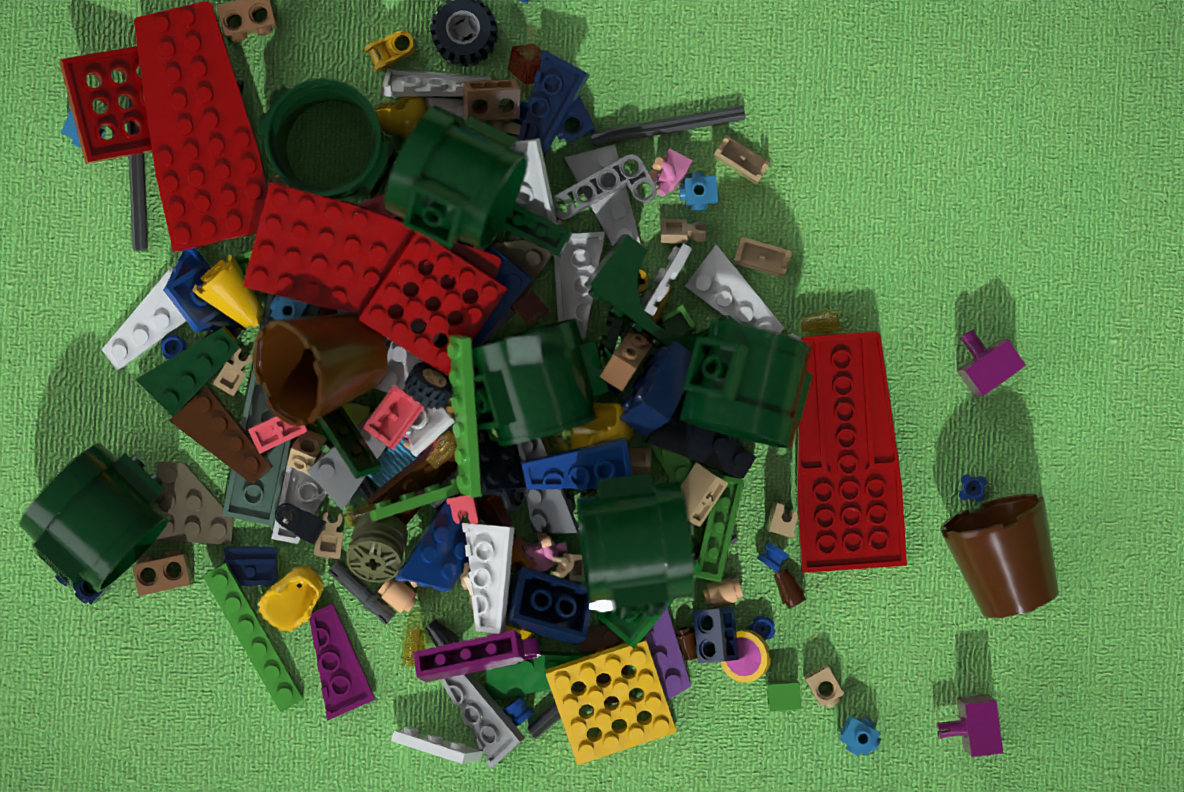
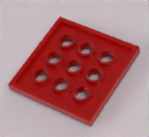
[59,46,152,164]
[358,232,508,376]

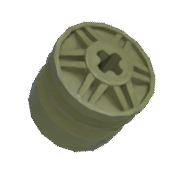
[346,513,408,583]

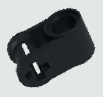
[274,503,327,545]

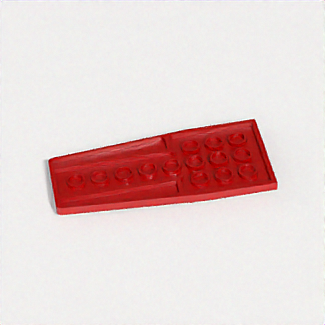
[134,1,268,253]
[243,181,501,333]
[796,331,907,573]

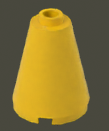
[192,255,265,328]

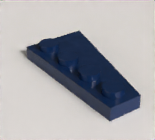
[517,49,589,158]

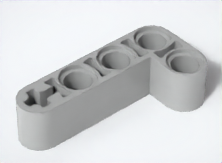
[552,155,657,219]

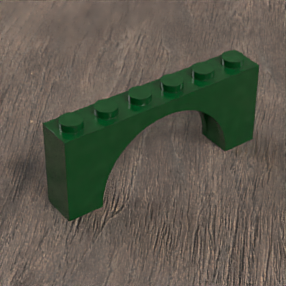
[584,234,740,353]

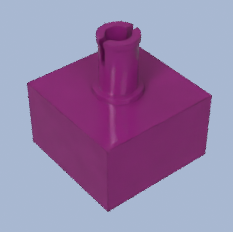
[957,329,1026,397]
[936,694,1003,757]

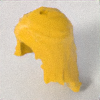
[570,401,635,450]
[257,566,324,632]

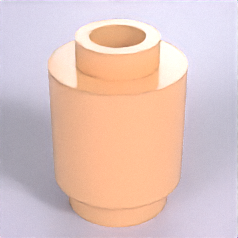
[703,576,743,609]
[378,578,418,614]

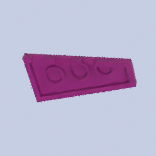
[309,603,376,721]

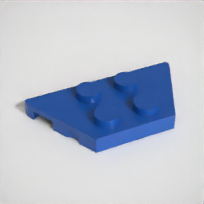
[163,248,243,332]
[395,500,469,592]

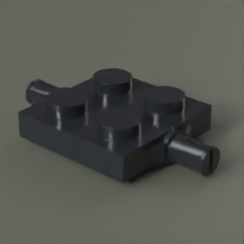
[477,429,527,511]

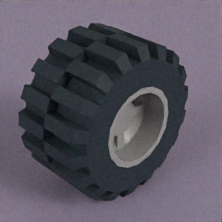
[430,0,498,66]

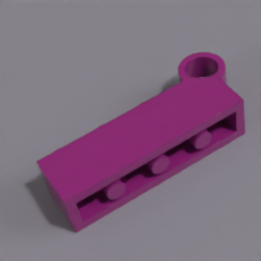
[413,630,541,682]

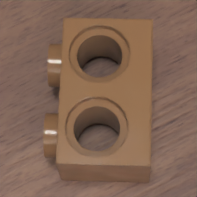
[217,0,278,42]
[463,79,520,123]
[600,330,653,391]
[132,549,194,596]

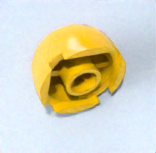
[375,96,427,140]

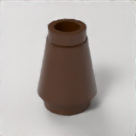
[773,568,807,609]

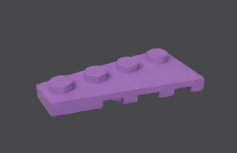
[644,609,691,700]

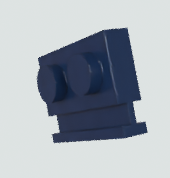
[224,546,278,586]

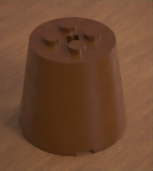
[253,312,388,426]
[940,494,1059,618]

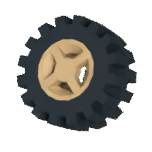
[404,362,453,409]

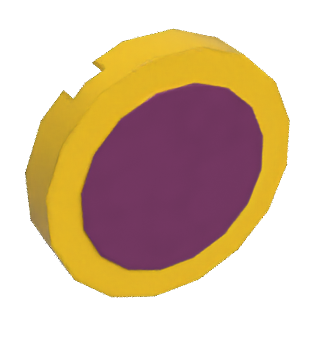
[720,630,771,683]

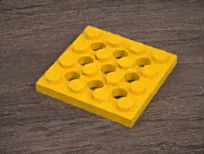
[545,637,677,765]

